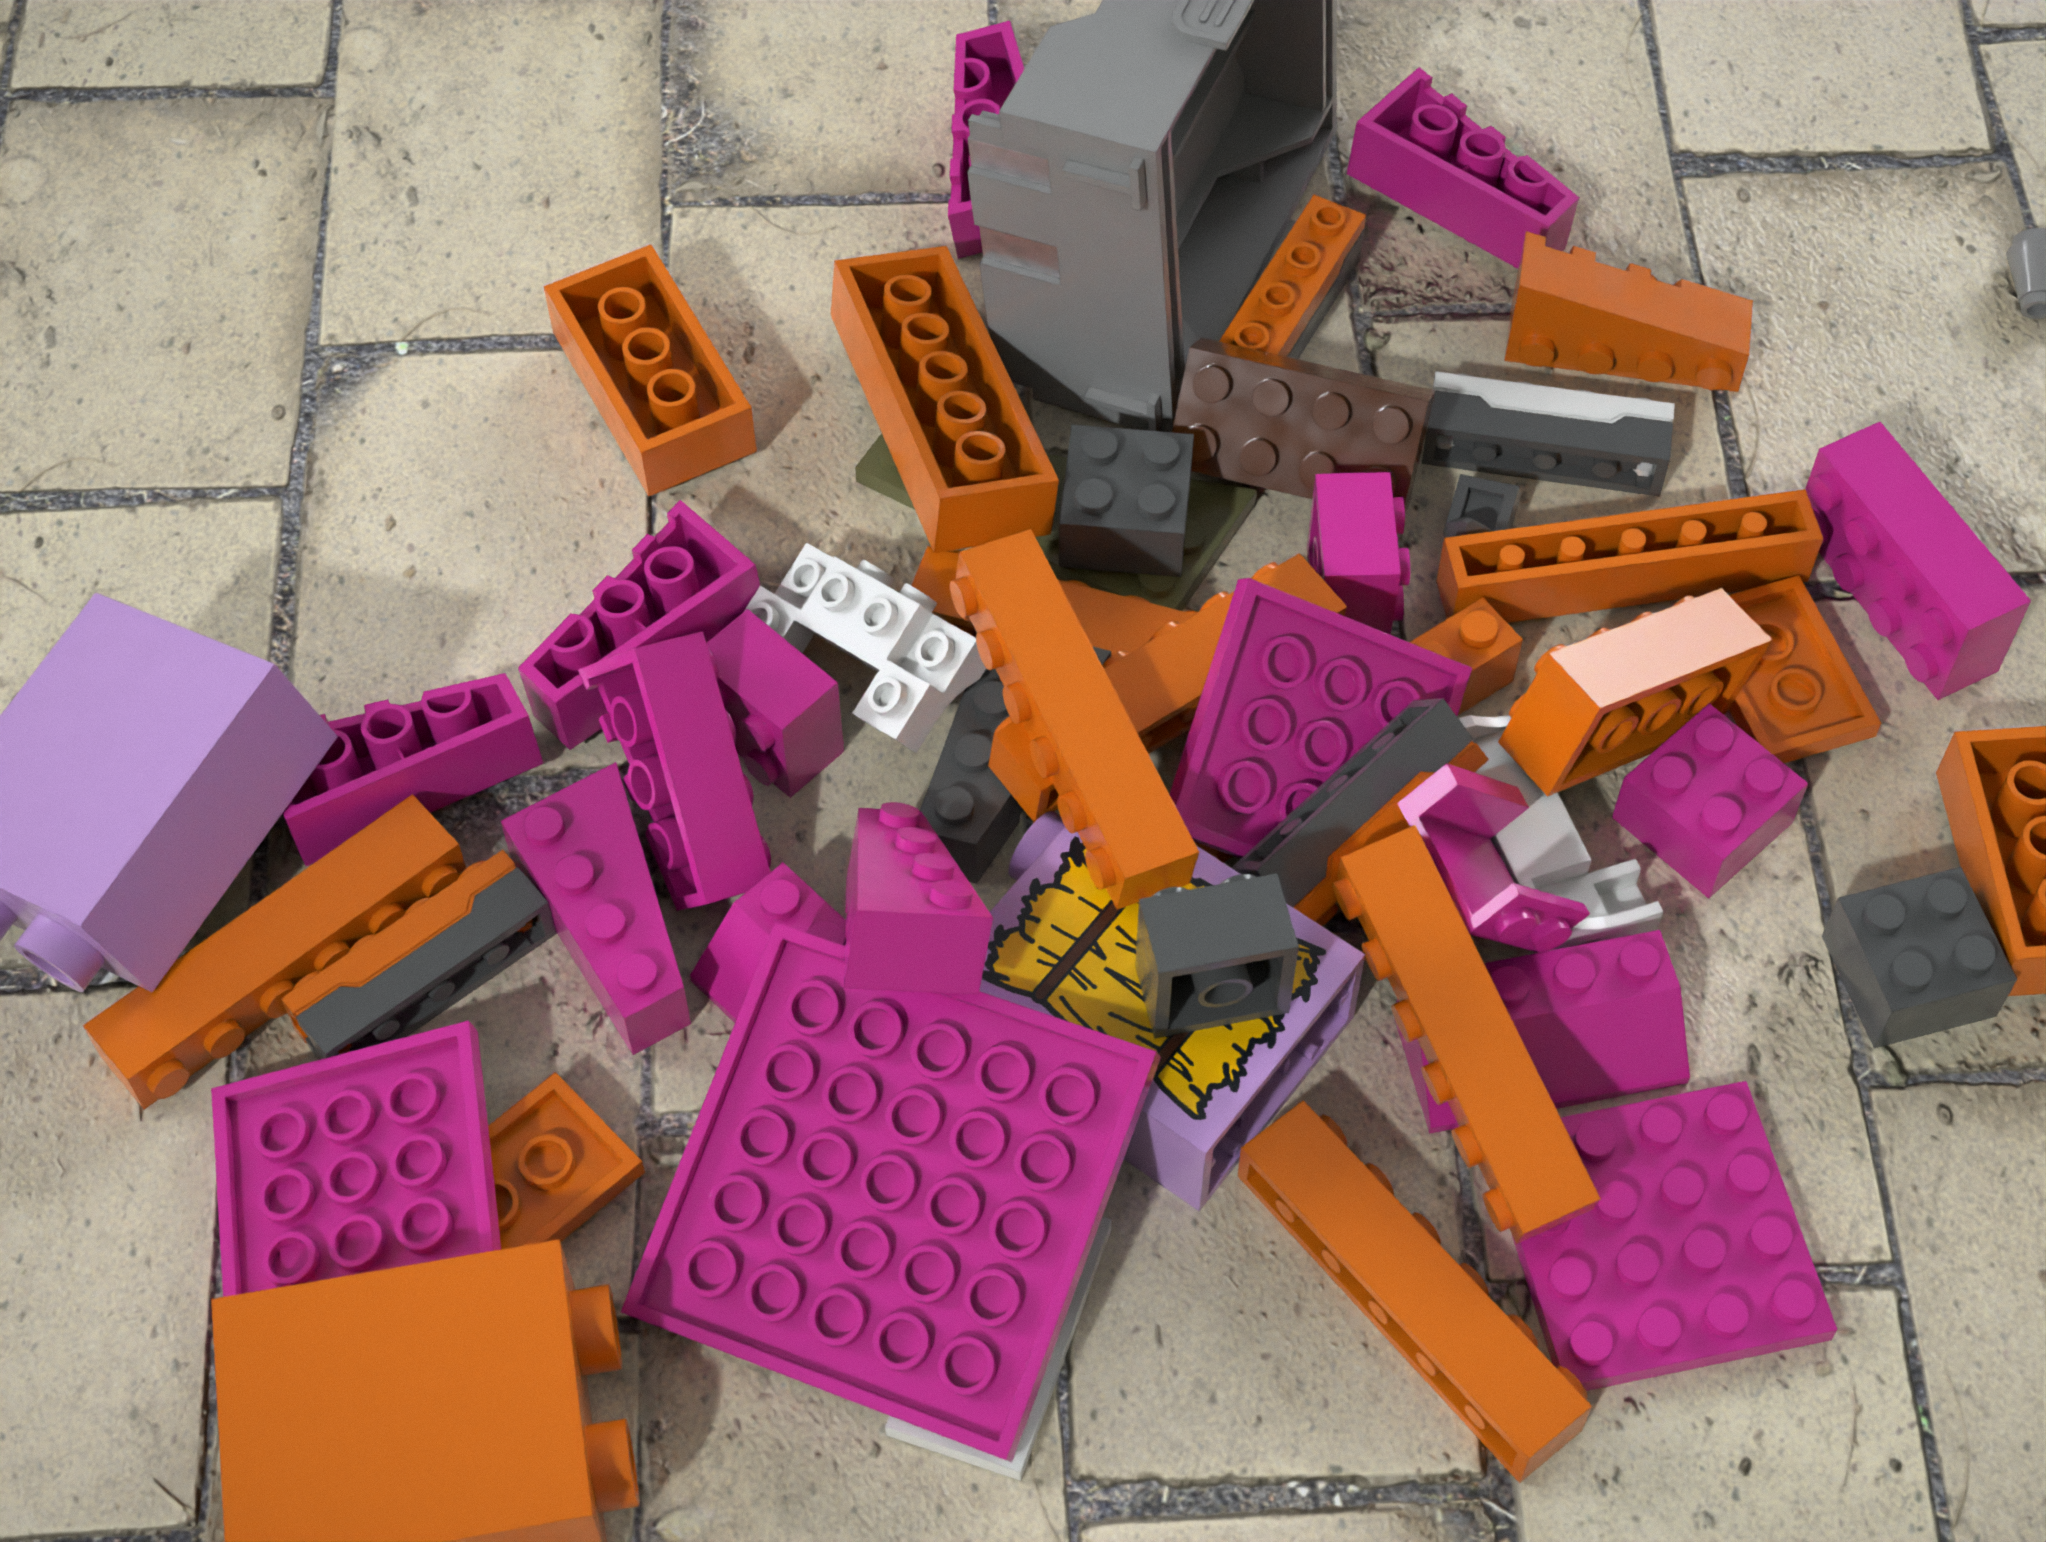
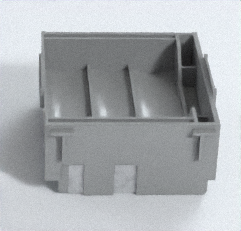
[967,0,1338,432]

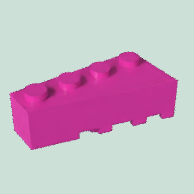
[518,500,760,750]
[578,631,771,911]
[501,762,691,1055]
[843,802,993,995]

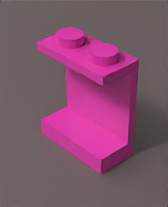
[1397,763,1590,953]

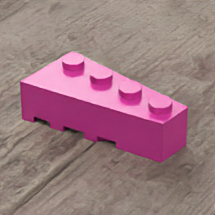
[948,20,1024,259]
[1346,67,1580,269]
[281,673,544,867]

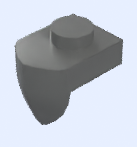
[1443,474,1521,538]

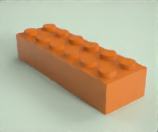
[830,246,1059,553]

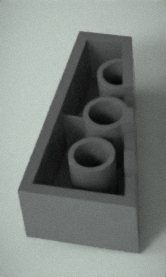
[920,646,1111,884]

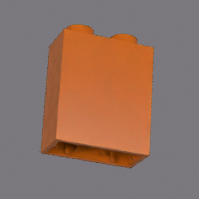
[211,1239,640,1542]

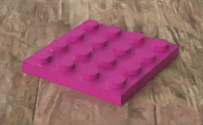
[1169,578,1472,859]
[211,1020,501,1297]
[1511,1081,1838,1391]

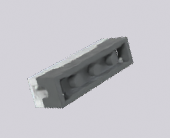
[1422,371,1675,497]

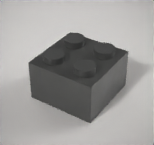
[1059,424,1194,577]
[1822,867,2017,1048]
[1135,873,1299,1039]

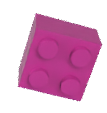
[1307,472,1410,635]
[706,609,844,798]
[1612,703,1808,899]

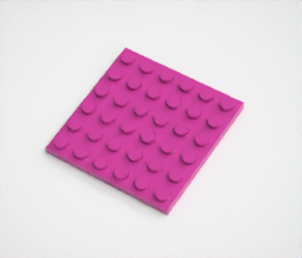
[620,922,1161,1462]

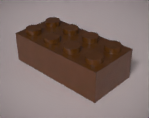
[1172,338,1435,513]

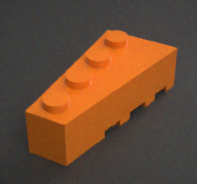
[1504,231,1753,392]

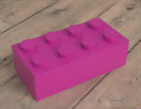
[1805,421,2031,700]

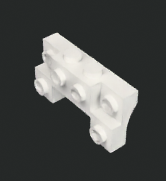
[744,543,986,753]
[1459,715,1663,951]

